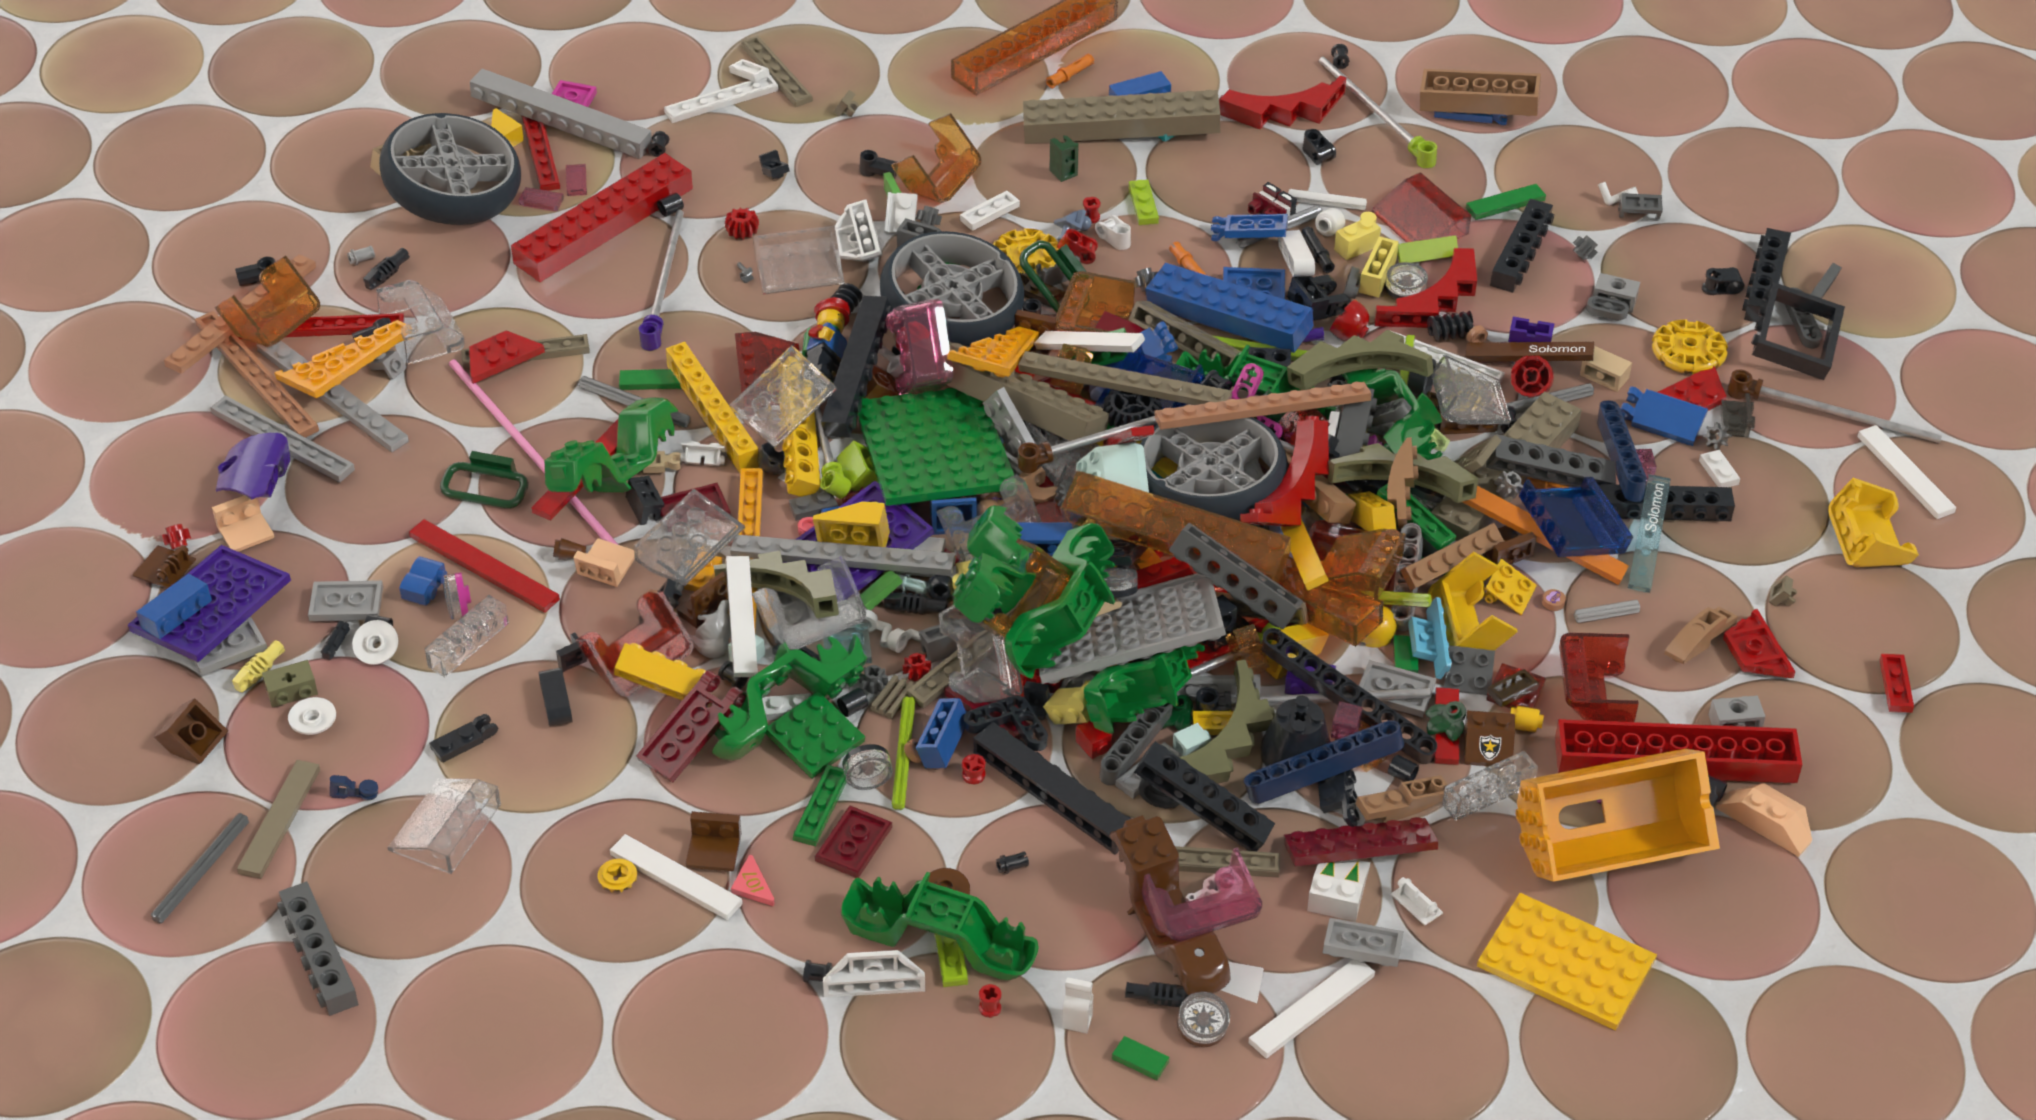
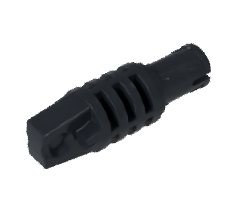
[363,248,410,290]
[884,592,948,615]
[1125,981,1196,1007]

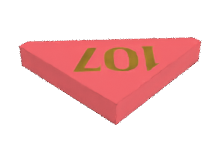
[731,855,775,906]

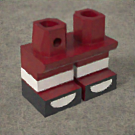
[1248,182,1297,216]

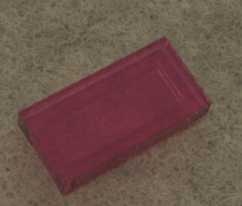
[566,164,587,196]
[519,187,564,211]

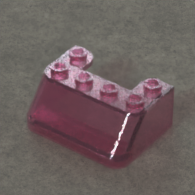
[886,299,953,395]
[1141,847,1262,941]

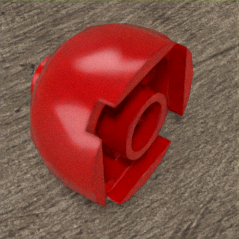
[1330,299,1369,341]
[1511,355,1554,398]

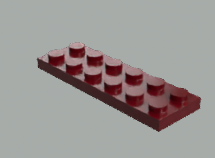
[1284,817,1438,866]

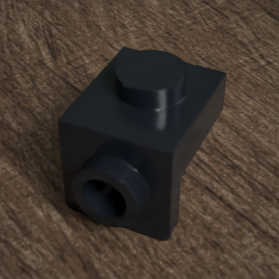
[759,150,790,179]
[1024,681,1050,720]

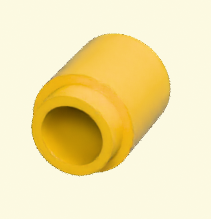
[1510,706,1544,733]

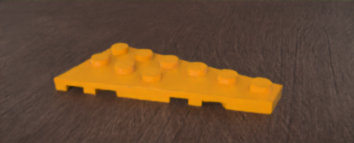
[274,320,413,399]
[947,326,1039,377]

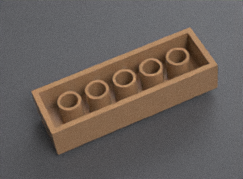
[1420,69,1541,116]

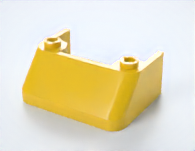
[1427,551,1518,651]

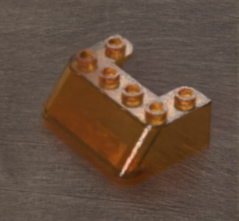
[214,255,321,347]
[1055,271,1135,333]

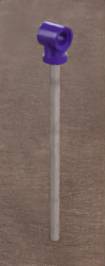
[639,210,684,351]

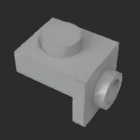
[368,350,406,379]

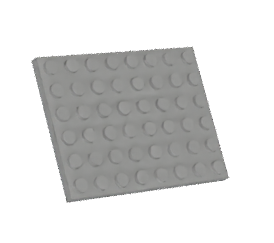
[1039,573,1226,684]

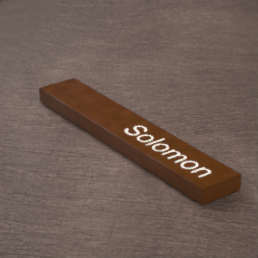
[1465,341,1595,362]

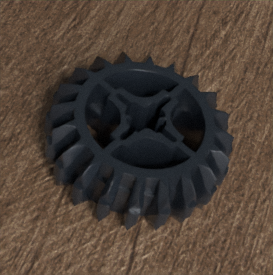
[1103,390,1162,427]

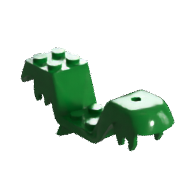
[1171,345,1337,435]
[1342,368,1443,460]
[544,397,679,493]
[953,505,1036,623]
[1004,523,1115,678]
[712,634,867,761]
[1084,644,1205,734]
[841,872,1039,980]

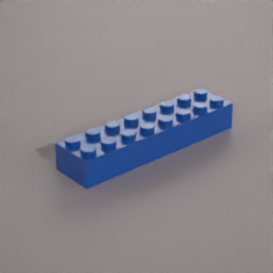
[1145,262,1314,353]

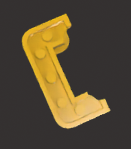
[1828,477,1919,567]

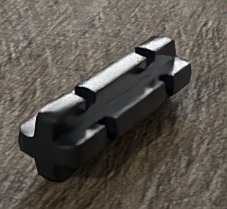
[321,621,350,660]

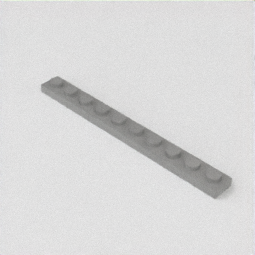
[257,335,409,452]
[730,534,956,576]

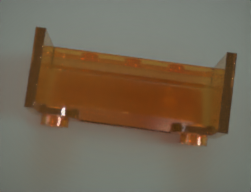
[891,113,981,203]
[977,538,1074,647]

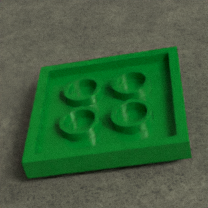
[765,691,865,779]

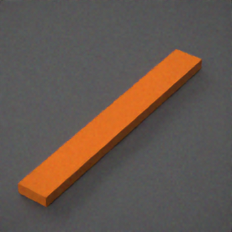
[1463,486,1629,585]

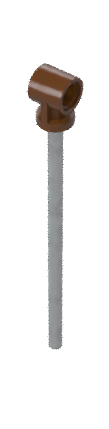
[1727,369,1942,443]
[1018,416,1157,473]

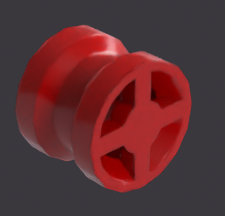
[962,754,986,785]

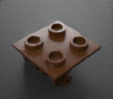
[132,545,196,588]

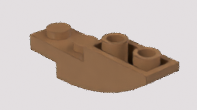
[1387,437,1418,529]
[1664,607,1738,664]
[1355,775,1453,823]

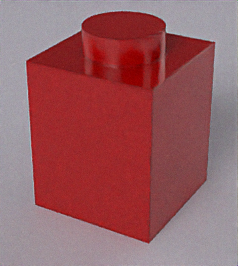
[1076,720,1112,759]

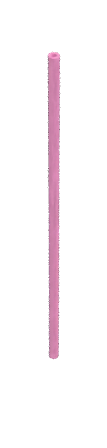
[449,359,619,545]

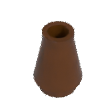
[553,538,586,560]

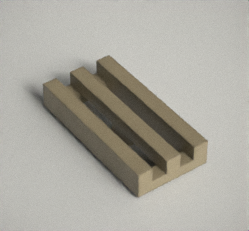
[871,675,914,719]

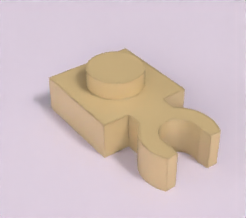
[643,451,681,473]

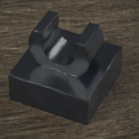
[653,578,682,610]

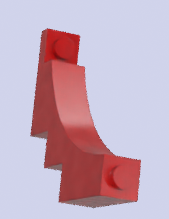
[1219,75,1347,129]
[1374,248,1477,328]
[1240,416,1329,527]

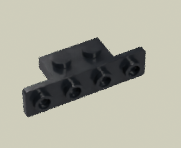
[1318,769,1360,827]

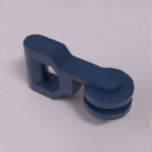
[329,775,378,800]

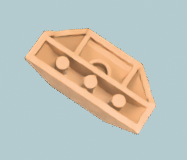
[1715,783,1812,857]

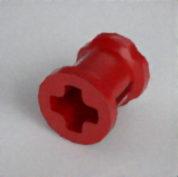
[1083,197,1101,224]
[979,984,1002,1018]

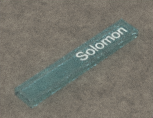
[1628,474,1671,593]

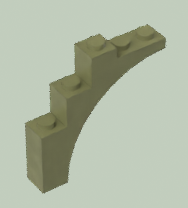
[1287,329,1433,390]
[1327,443,1478,503]
[713,551,839,619]
[1179,659,1275,784]

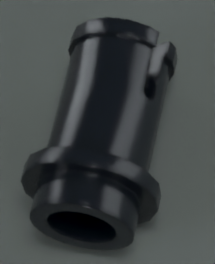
[996,851,1029,874]

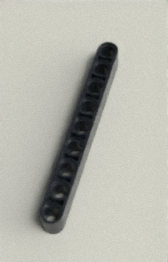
[1261,628,1437,764]

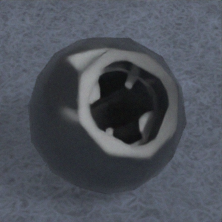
[927,574,955,600]

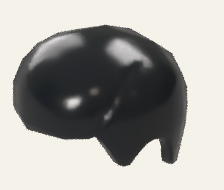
[757,443,786,475]

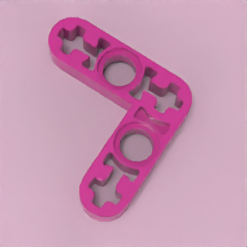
[1231,363,1282,438]

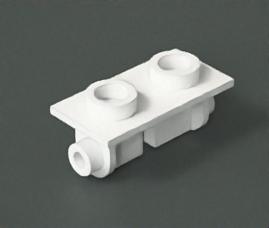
[681,441,727,467]
[1391,877,1443,925]

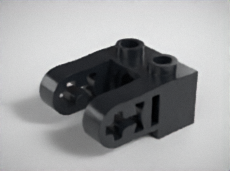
[1287,275,1351,321]

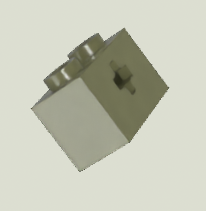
[262,660,318,708]

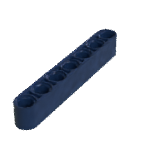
[1597,400,1647,502]
[1244,720,1404,804]

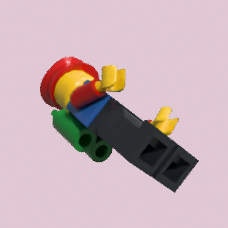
[802,297,850,401]

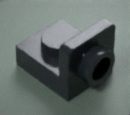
[556,632,588,672]

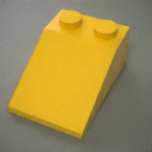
[813,502,890,547]

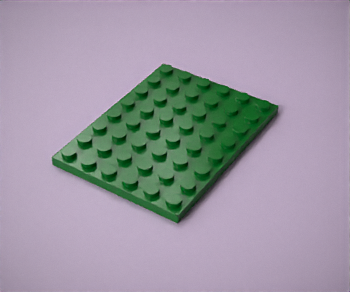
[857,388,1017,506]

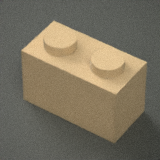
[1580,346,1632,392]

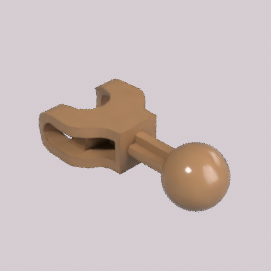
[977,466,1060,521]

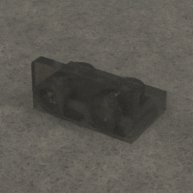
[1720,393,1755,438]

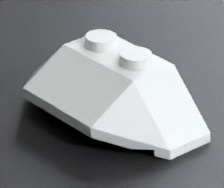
[833,199,883,261]
[823,950,925,998]

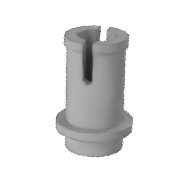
[347,246,375,265]

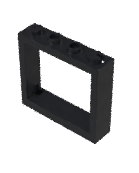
[1751,282,1845,380]

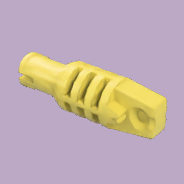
[232,640,285,693]

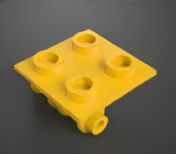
[1484,559,1537,615]

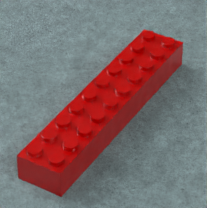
[511,153,693,282]
[1555,719,1803,783]

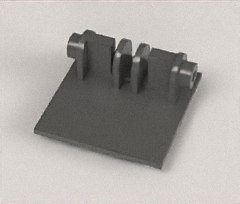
[1444,645,1495,696]

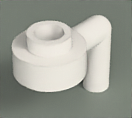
[1598,182,1638,206]
[878,346,908,377]
[854,610,892,648]
[887,628,921,653]

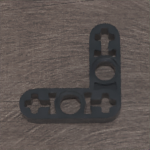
[964,695,1048,751]

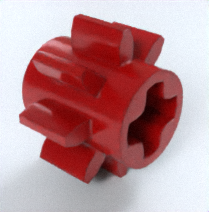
[162,524,191,550]
[902,653,931,681]

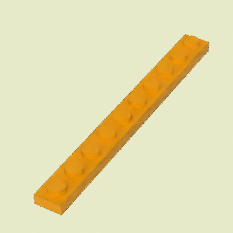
[737,468,763,634]

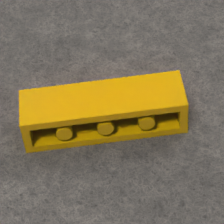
[1348,491,1396,537]
[614,643,706,701]

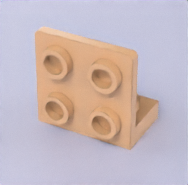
[212,495,274,552]
[573,539,637,587]

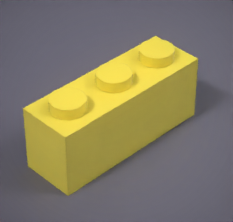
[1359,236,1399,298]

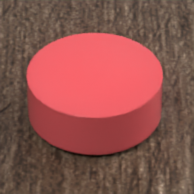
[798,517,814,536]

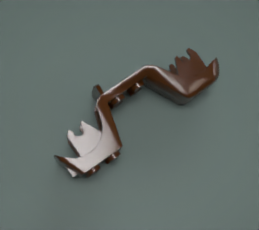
[1110,815,1231,997]

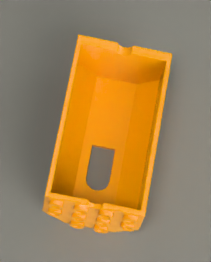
[1515,749,1720,882]

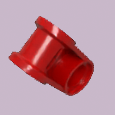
[1057,229,1098,264]

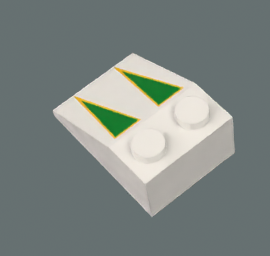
[1307,859,1370,922]

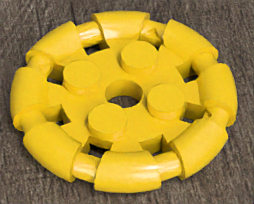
[993,228,1059,275]
[1652,319,1728,374]

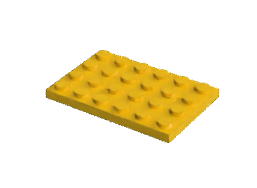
[1477,893,1657,1031]

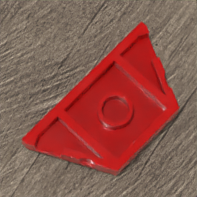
[469,330,545,384]
[1658,366,1727,411]
[1723,609,1796,678]

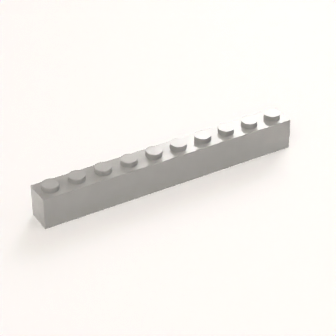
[470,69,652,159]

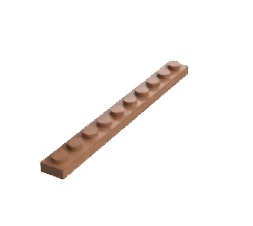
[164,254,316,374]
[195,311,319,438]
[1155,382,1371,430]

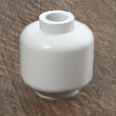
[1315,208,1345,237]

